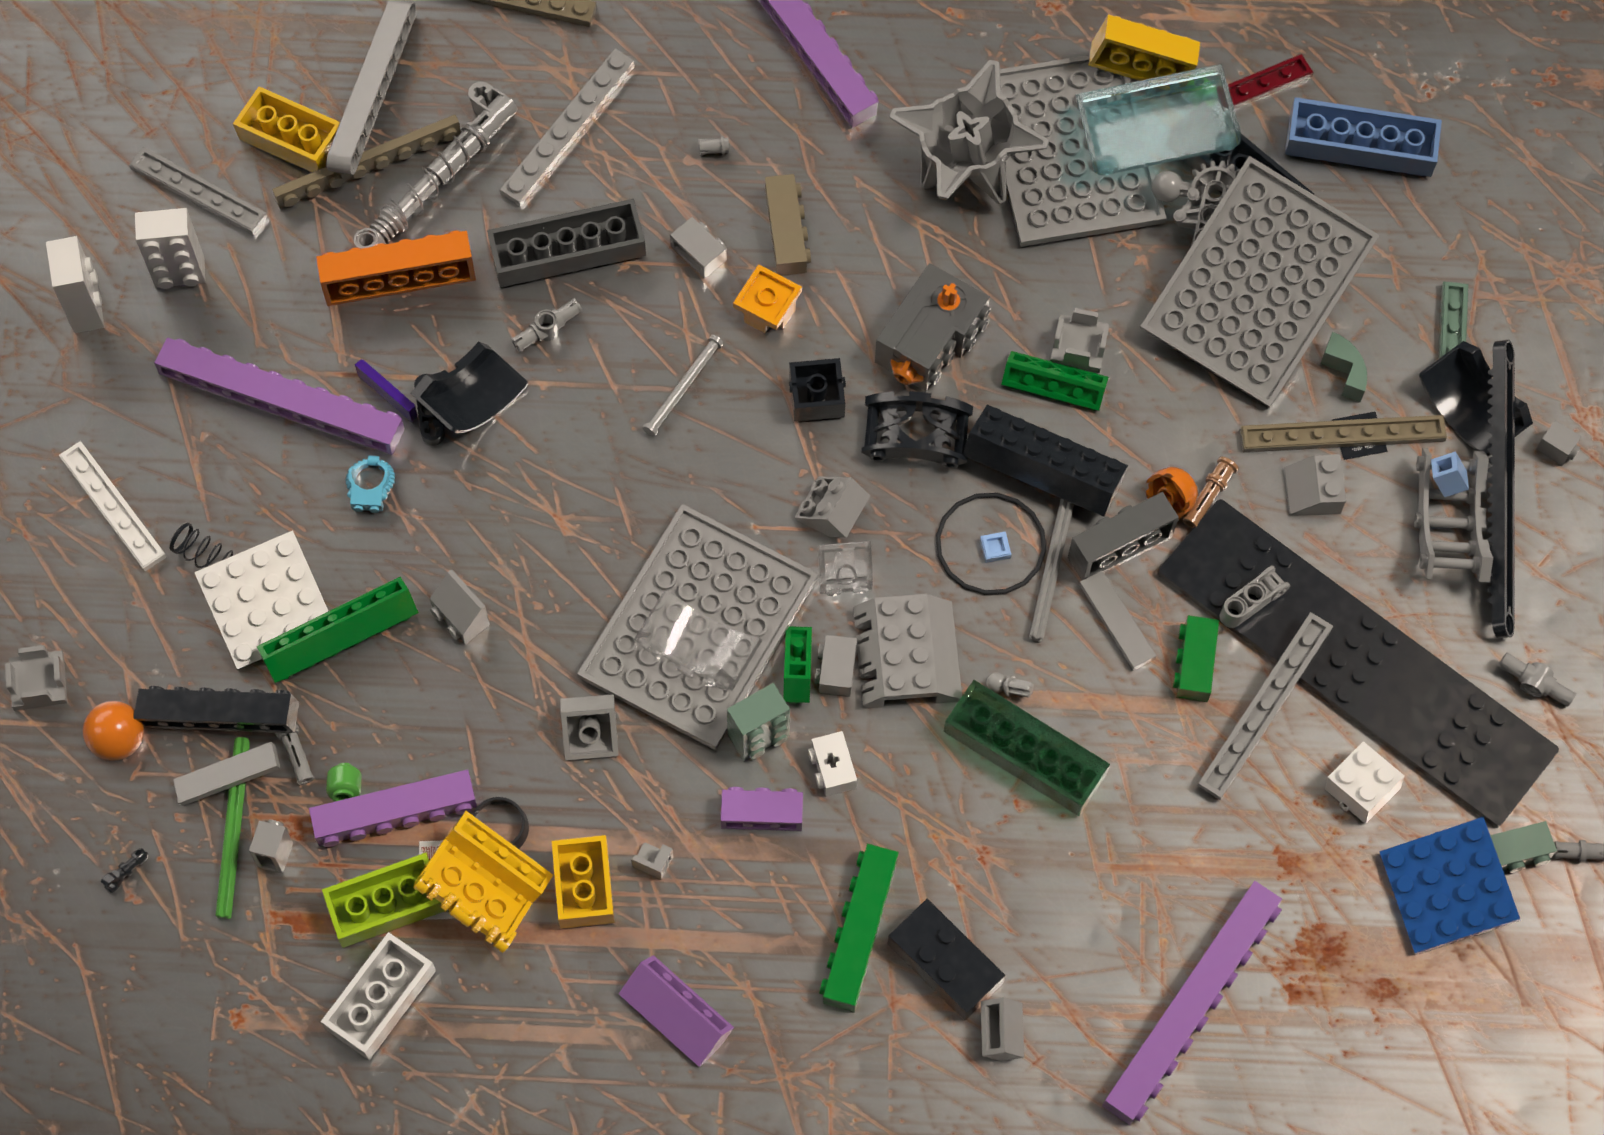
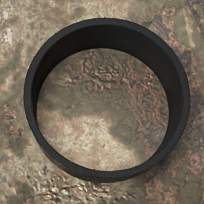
[472,797,529,849]

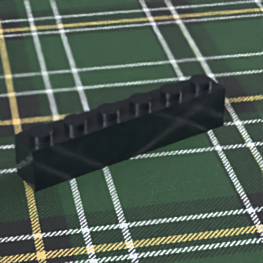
[133,686,299,733]

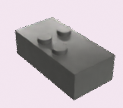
[1068,492,1179,580]

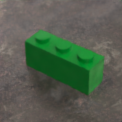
[1173,615,1219,702]

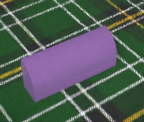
[619,955,734,1067]

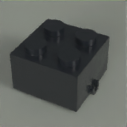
[789,358,846,422]

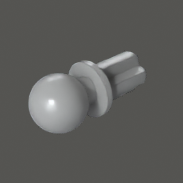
[986,672,1033,697]

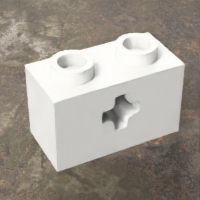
[808,731,857,796]

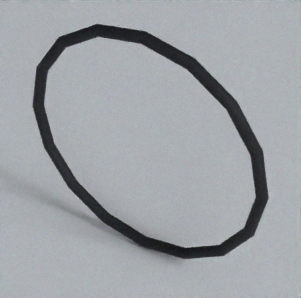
[936,493,1047,595]

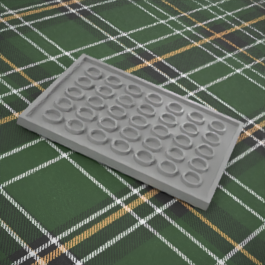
[1000,55,1167,247]
[1140,156,1380,408]
[577,504,818,750]

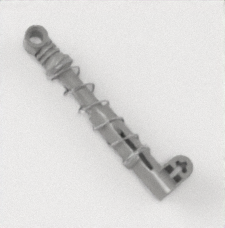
[353,82,518,249]

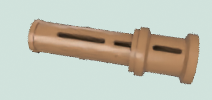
[1182,456,1239,529]

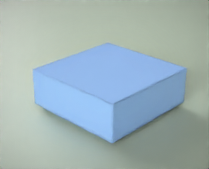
[980,531,1011,563]

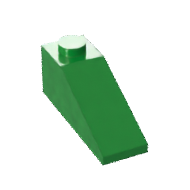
[783,626,812,703]

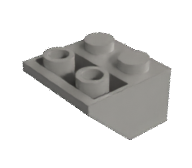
[795,476,870,538]

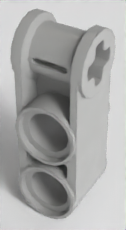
[1219,566,1290,628]

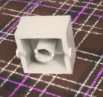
[1325,741,1404,824]

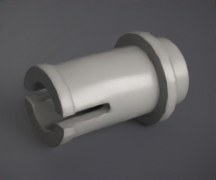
[699,136,730,155]

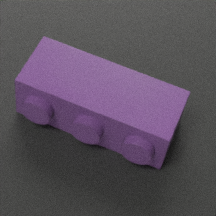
[721,787,803,831]

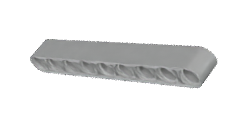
[327,0,416,175]

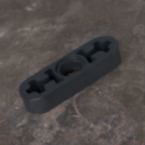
[414,374,445,446]

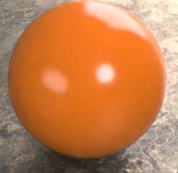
[83,701,144,761]

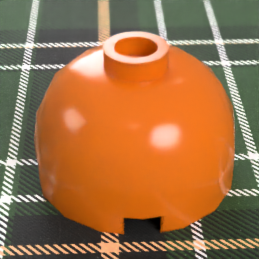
[1146,467,1198,519]

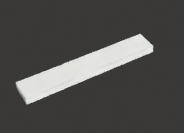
[59,441,167,572]

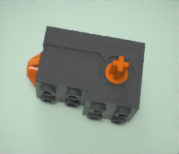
[875,263,991,391]

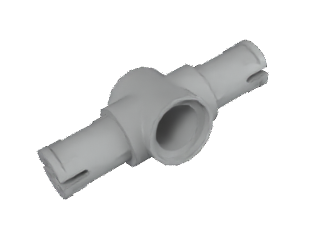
[511,298,582,352]
[1498,652,1576,707]

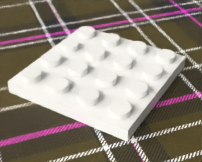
[194,530,328,669]

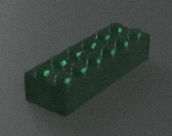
[943,680,1110,816]

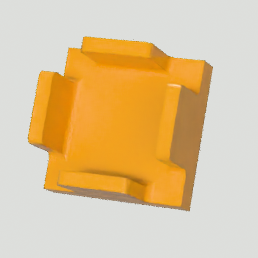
[733,264,802,333]

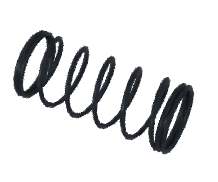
[169,522,233,568]

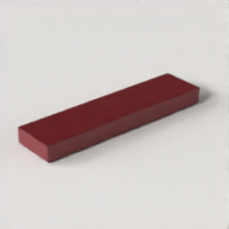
[1218,54,1313,112]

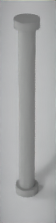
[643,335,724,437]

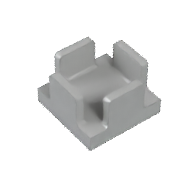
[1050,308,1109,373]
[5,645,68,711]

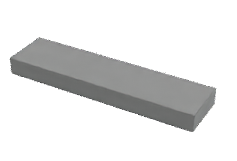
[1079,571,1156,671]
[173,742,281,806]

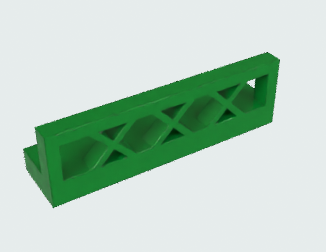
[1001,351,1109,411]

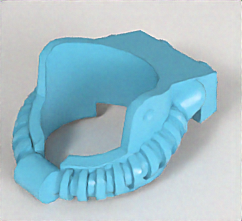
[345,456,395,513]

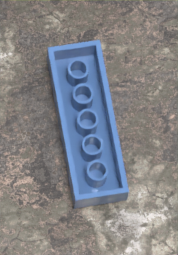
[1285,97,1442,177]

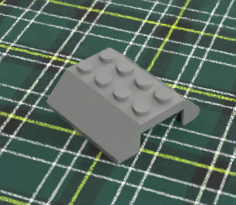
[853,594,963,708]

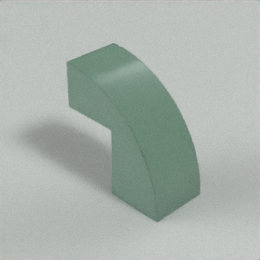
[1320,332,1367,402]

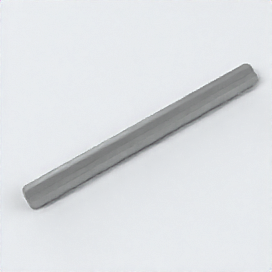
[1029,499,1074,642]

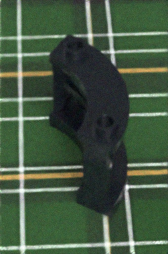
[861,391,973,468]

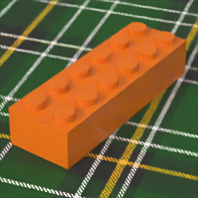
[316,230,476,306]

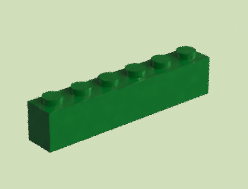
[257,576,419,683]
[819,843,899,1012]

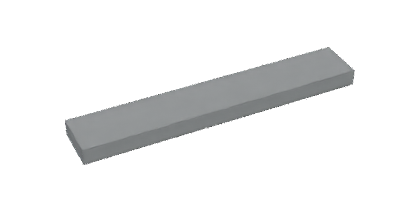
[129,147,267,236]

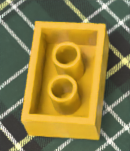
[552,835,615,929]

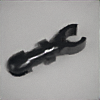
[100,848,148,893]

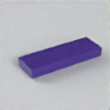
[355,359,418,423]

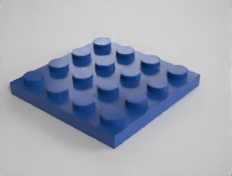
[1379,817,1521,955]

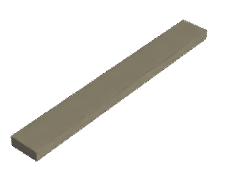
[1240,415,1447,453]

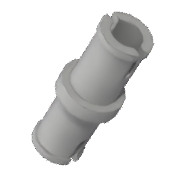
[1554,840,1604,862]

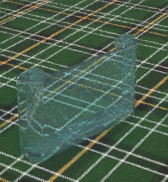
[1076,64,1241,176]

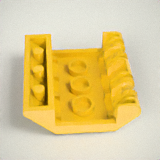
[413,811,553,953]

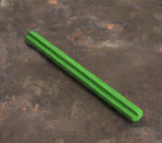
[216,737,250,919]

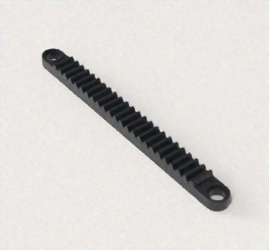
[1487,340,1515,639]

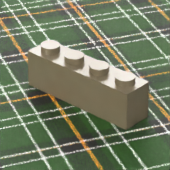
[765,174,811,276]

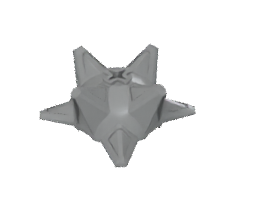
[889,60,1049,204]

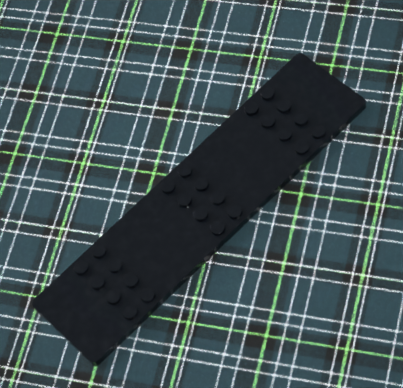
[1158,499,1559,828]

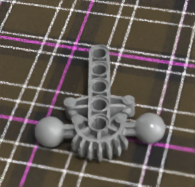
[1152,161,1240,245]

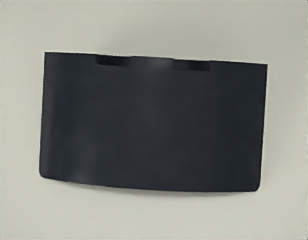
[410,341,529,433]
[1419,341,1533,456]

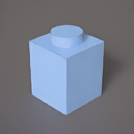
[1431,451,1469,497]

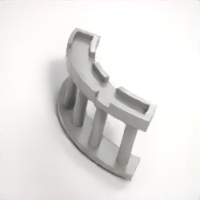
[1414,448,1493,582]

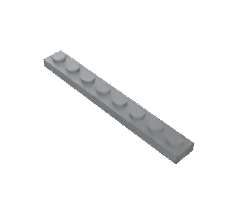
[500,49,635,207]
[1198,612,1333,800]

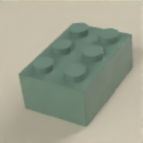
[727,683,790,761]

